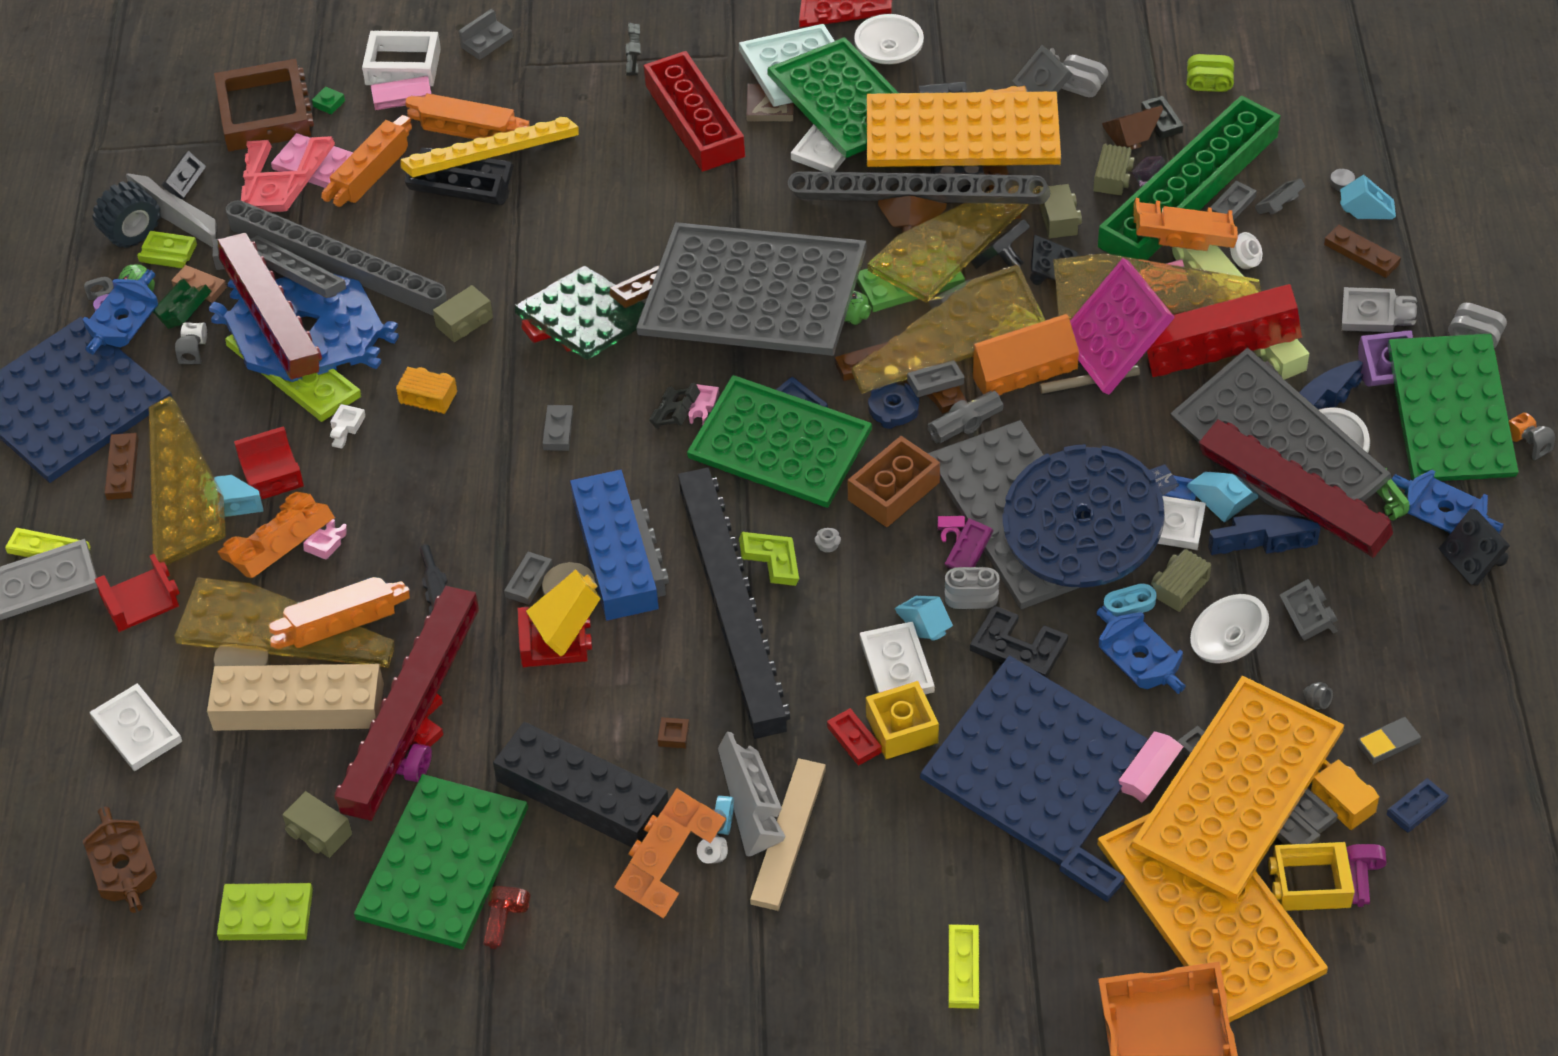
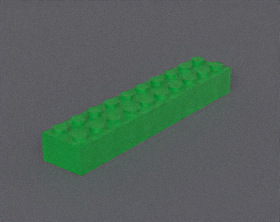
[1098,95,1281,269]

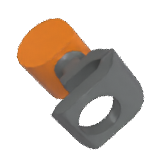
[1509,412,1555,460]

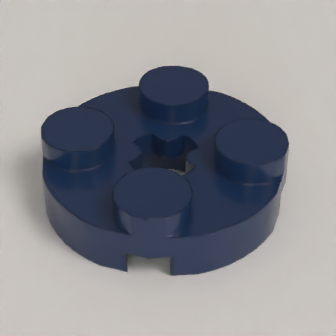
[868,381,919,429]

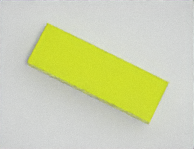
[5,528,90,557]
[949,925,979,1009]

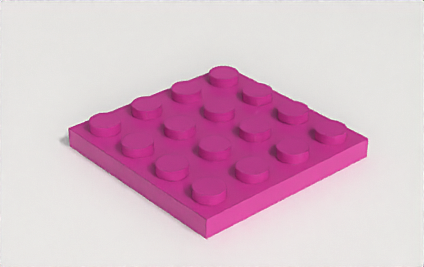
[1070,258,1175,395]

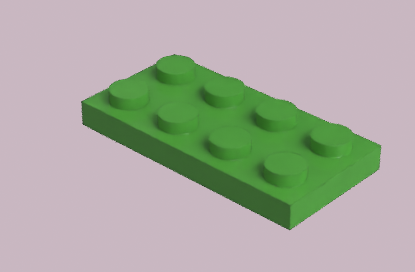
[857,246,965,312]

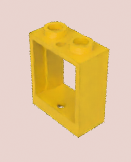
[1268,842,1355,911]

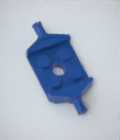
[83,269,158,355]
[1392,470,1504,534]
[1097,606,1186,694]

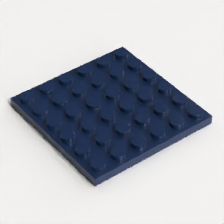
[0,317,173,483]
[920,655,1148,865]

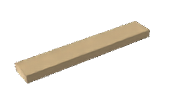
[750,758,826,911]

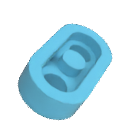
[1103,584,1157,617]

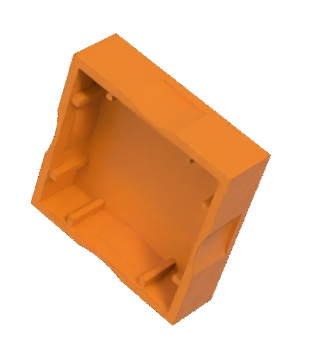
[1099,962,1238,1056]

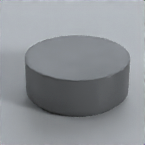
[1330,169,1355,192]

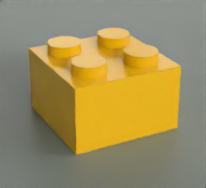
[866,681,939,759]

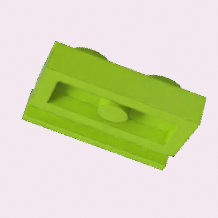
[137,231,197,268]

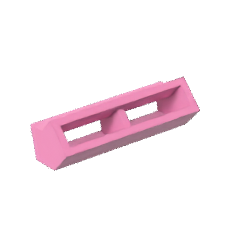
[371,76,431,110]
[1118,731,1184,803]

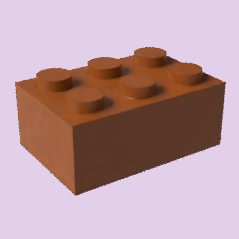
[848,436,940,527]

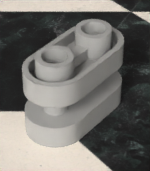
[1062,55,1108,97]
[1448,303,1507,348]
[945,567,999,609]

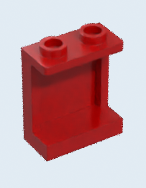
[518,607,592,668]

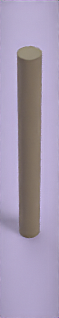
[1039,365,1140,394]

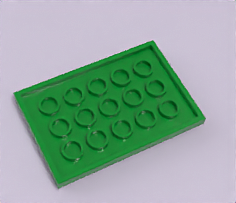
[767,37,898,158]
[1387,334,1518,481]
[687,375,872,508]
[354,774,528,950]

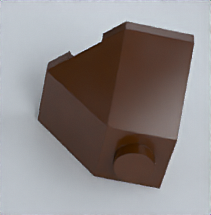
[1102,105,1163,150]
[878,196,947,234]

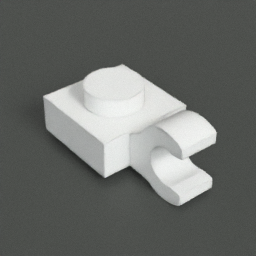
[330,404,365,449]

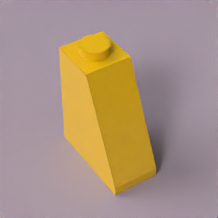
[526,569,601,656]

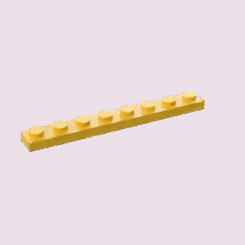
[401,117,579,178]

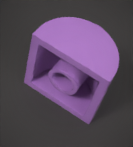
[1358,330,1413,386]

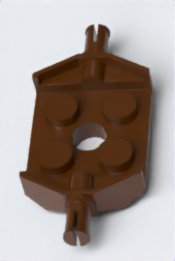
[82,806,157,913]

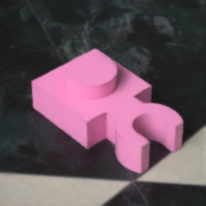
[689,384,719,424]
[304,520,347,560]

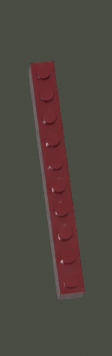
[335,586,479,821]

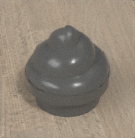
[1303,682,1333,710]

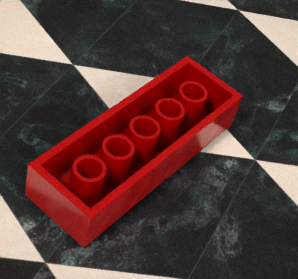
[644,51,745,172]
[1146,284,1302,377]

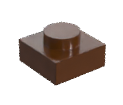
[658,717,690,749]

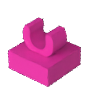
[937,516,965,542]

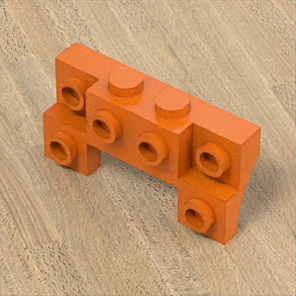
[1134,198,1238,251]
[217,492,335,578]
[614,788,726,919]

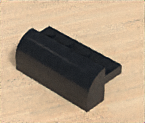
[405,147,513,205]

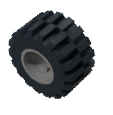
[92,181,161,248]

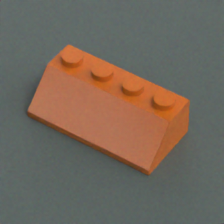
[973,314,1079,396]

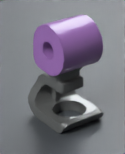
[84,277,119,319]

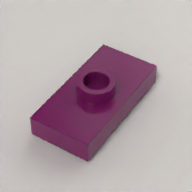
[945,518,994,569]

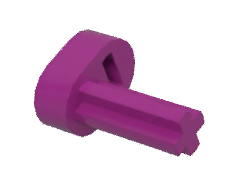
[396,744,432,782]
[1346,844,1387,907]

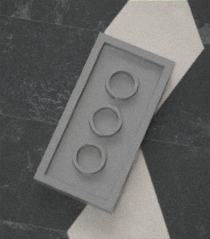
[0,539,97,620]

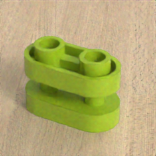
[1187,54,1234,92]

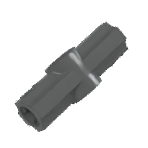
[928,391,1003,443]

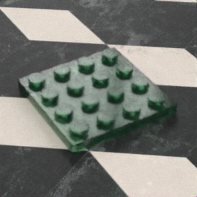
[515,265,645,360]

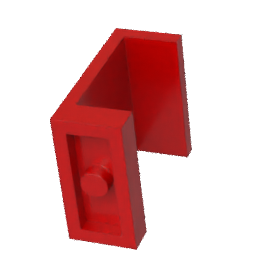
[234,426,304,500]
[94,554,180,632]

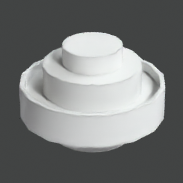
[1230,232,1263,269]

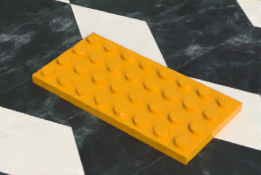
[867,91,1061,167]
[1132,676,1344,901]
[1097,813,1328,1023]

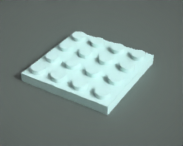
[739,24,834,107]

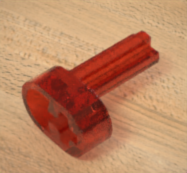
[484,886,531,949]

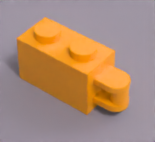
[1311,759,1380,830]

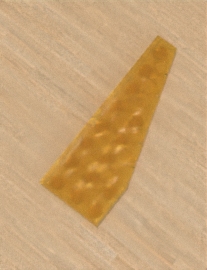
[868,174,1043,303]
[1053,253,1261,320]
[852,265,1046,393]
[149,396,226,566]
[175,577,395,668]

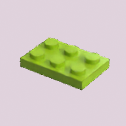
[217,883,313,940]

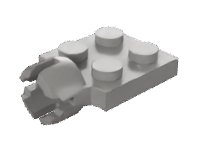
[1342,287,1417,332]

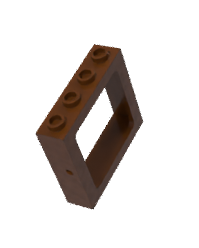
[214,59,314,152]

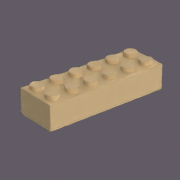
[207,664,384,731]

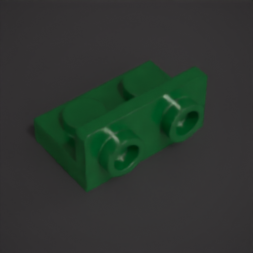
[153,279,212,329]

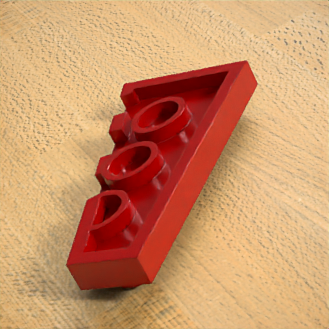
[799,0,892,27]

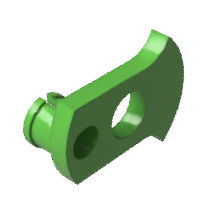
[1376,468,1409,520]

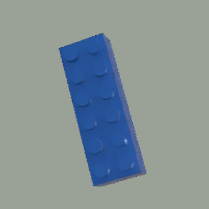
[570,470,659,621]

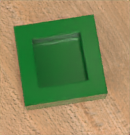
[312,87,345,115]

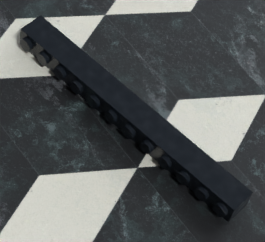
[678,467,791,739]

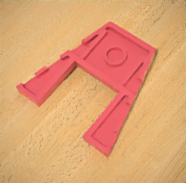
[241,136,335,212]

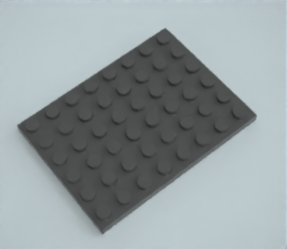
[636,222,867,356]

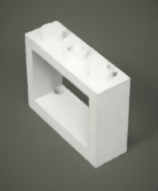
[362,31,441,86]

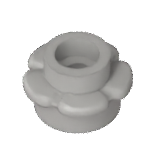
[815,528,841,552]

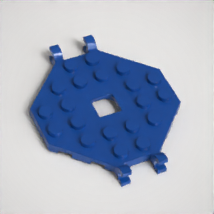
[209,274,399,382]

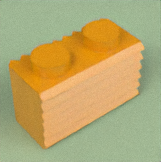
[396,367,457,414]

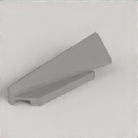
[126,174,217,247]
[718,732,785,856]

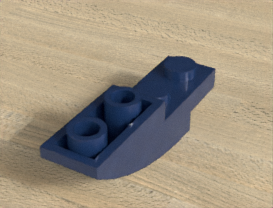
[1299,360,1363,410]
[1208,515,1320,555]

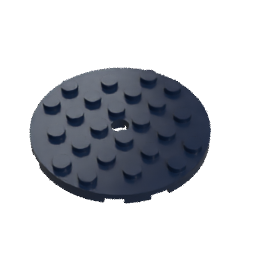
[1002,444,1165,588]

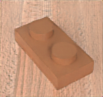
[171,265,227,303]

